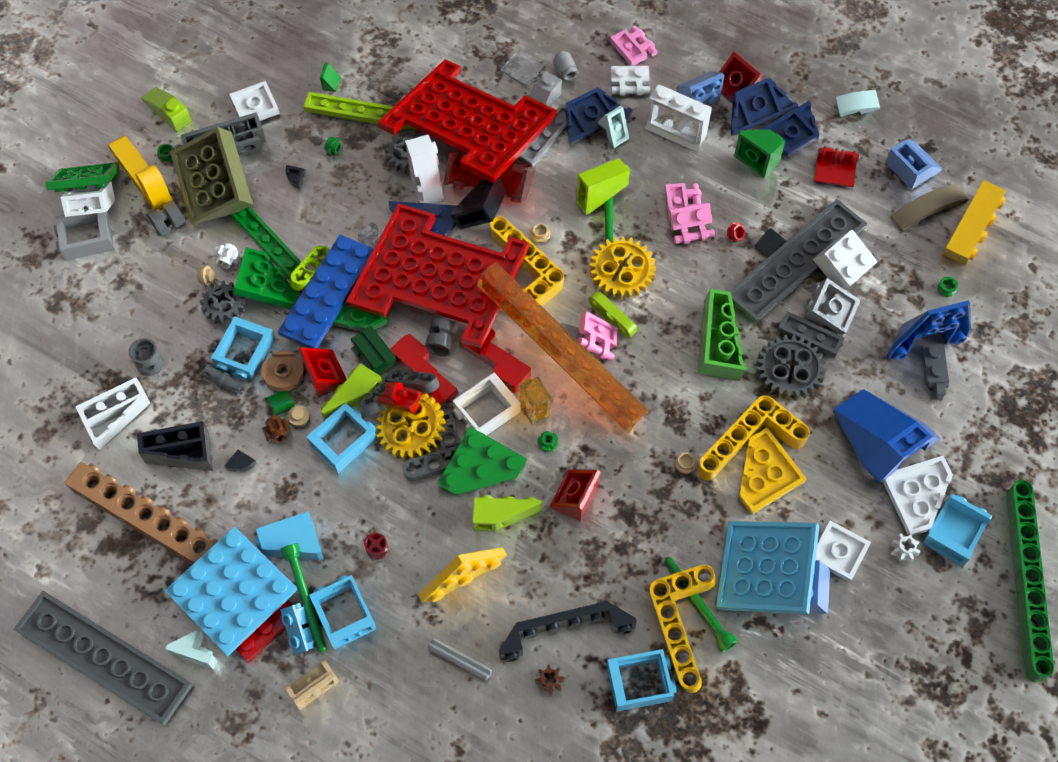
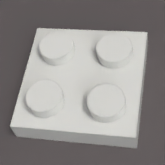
[229,81,280,121]
[815,521,871,582]

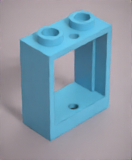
[211,316,276,381]
[306,403,377,473]
[309,575,377,650]
[606,649,677,712]

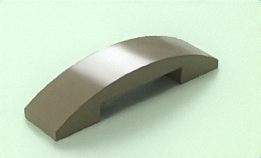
[891,184,969,232]

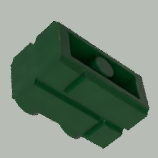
[351,326,397,376]

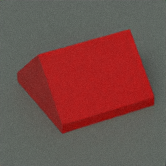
[719,51,763,101]
[298,347,347,398]
[550,469,600,521]

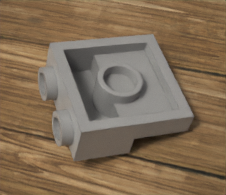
[803,278,860,336]

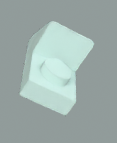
[598,106,629,148]
[165,630,217,670]

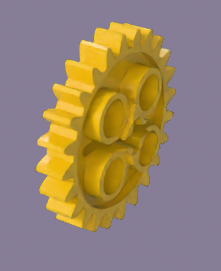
[589,236,656,300]
[375,393,446,460]

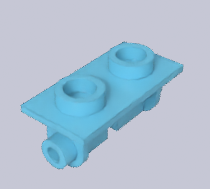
[280,603,315,654]

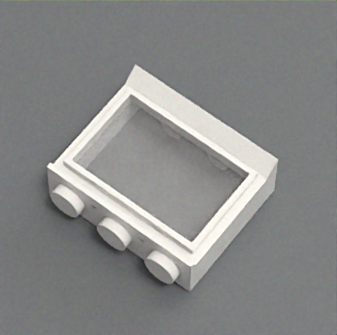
[645,84,712,152]

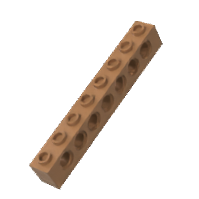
[64,462,219,565]

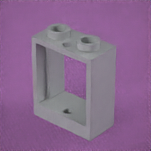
[54,212,115,261]

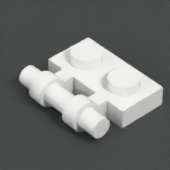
[611,66,650,96]

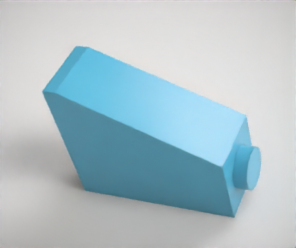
[254,512,324,560]

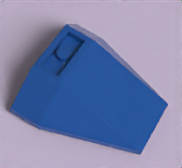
[886,300,971,360]
[833,389,940,483]

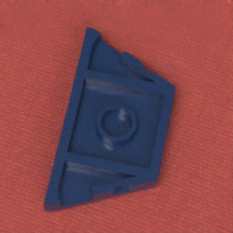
[731,77,799,136]
[565,87,632,146]
[759,101,820,157]
[389,201,457,236]

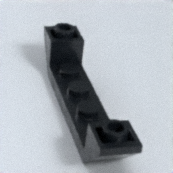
[499,601,637,662]

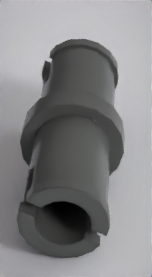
[202,364,245,397]

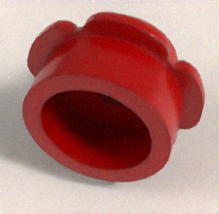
[727,222,745,242]

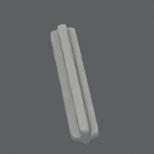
[428,638,492,681]

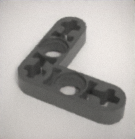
[360,370,440,415]
[402,409,461,481]

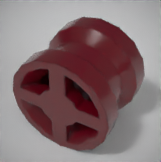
[364,533,389,560]

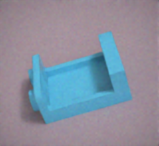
[922,494,992,567]

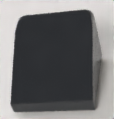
[754,228,785,258]

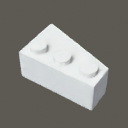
[405,135,444,204]
[76,377,150,451]

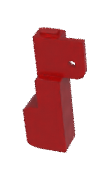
[459,328,531,393]
[390,334,458,406]

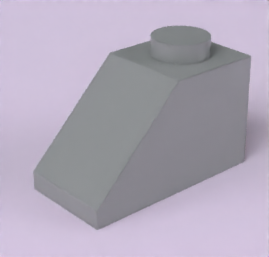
[529,71,562,107]

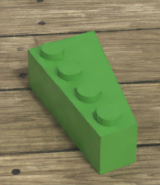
[698,288,746,381]

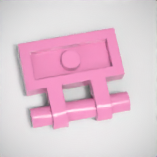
[610,26,658,66]
[665,183,702,222]
[669,203,715,244]
[577,311,618,361]

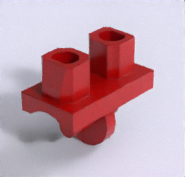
[377,382,422,414]

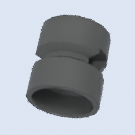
[147,200,186,237]
[425,318,458,357]
[129,338,164,376]

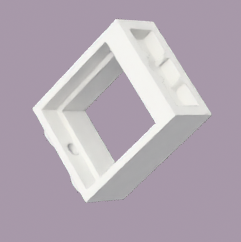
[61,182,115,217]
[452,372,521,436]

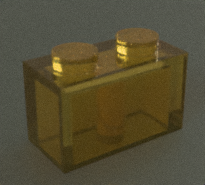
[519,376,551,425]

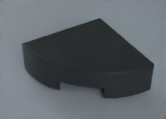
[285,165,306,188]
[224,450,256,472]

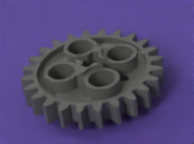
[756,335,826,401]

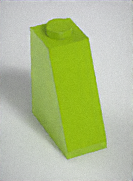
[576,158,630,215]

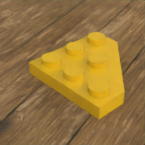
[739,428,807,515]
[418,547,507,602]

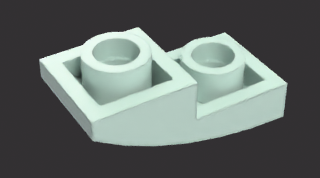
[836,90,880,117]

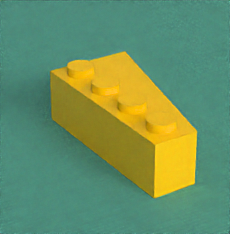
[943,180,1006,265]

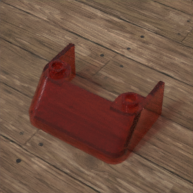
[443,150,536,203]

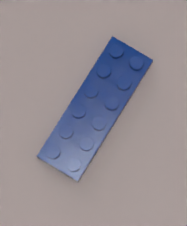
[278,234,374,348]

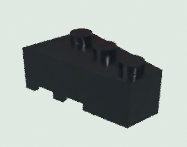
[137,421,213,471]

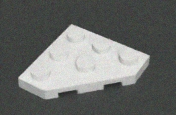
[882,456,953,536]

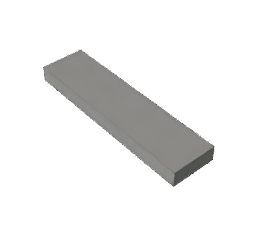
[517,104,567,168]

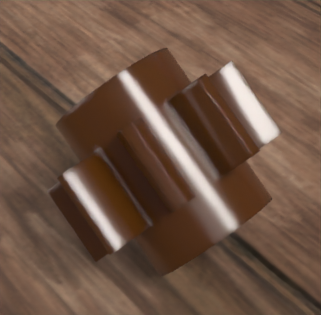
[262,416,291,443]
[535,664,565,696]

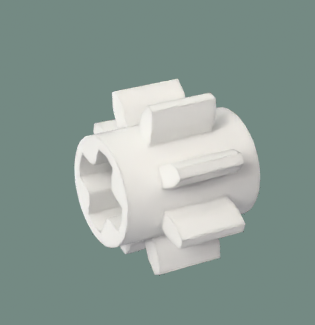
[213,243,240,269]
[890,534,920,563]

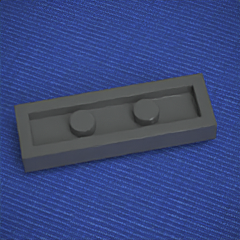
[777,311,845,358]

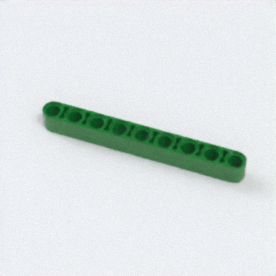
[1006,479,1054,683]

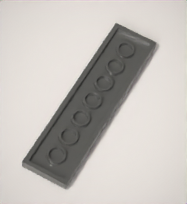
[729,199,867,324]
[13,591,193,726]

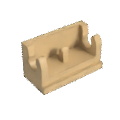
[284,659,339,710]

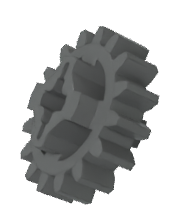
[385,133,417,173]
[200,281,247,325]

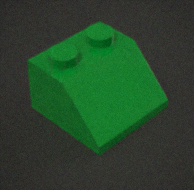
[734,129,786,178]

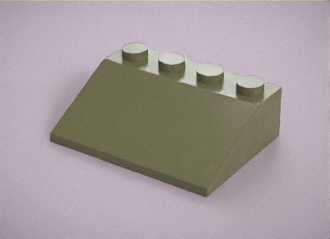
[170,127,253,225]

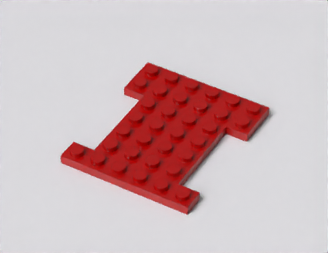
[378,59,557,183]
[346,203,530,349]

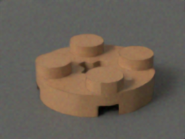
[261,351,305,392]

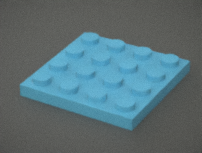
[716,521,819,615]
[164,527,298,656]

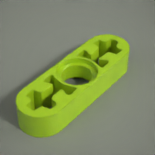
[290,245,330,291]
[588,291,638,339]

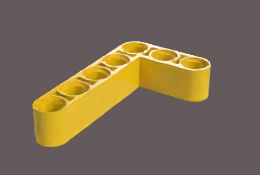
[107,135,172,210]
[490,216,564,318]
[698,395,810,481]
[649,565,716,693]

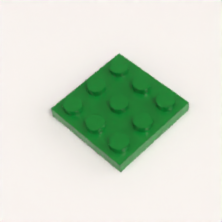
[45,162,120,192]

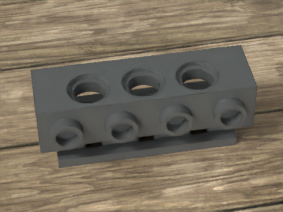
[181,112,265,155]

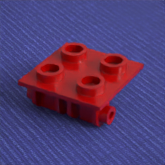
[814,146,859,188]

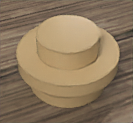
[531,223,551,242]
[197,265,215,286]
[288,406,310,427]
[675,452,697,474]

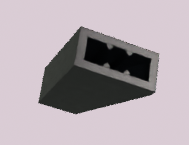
[450,178,507,230]

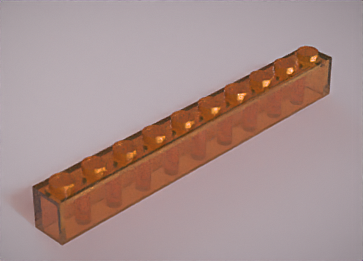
[477,262,649,433]

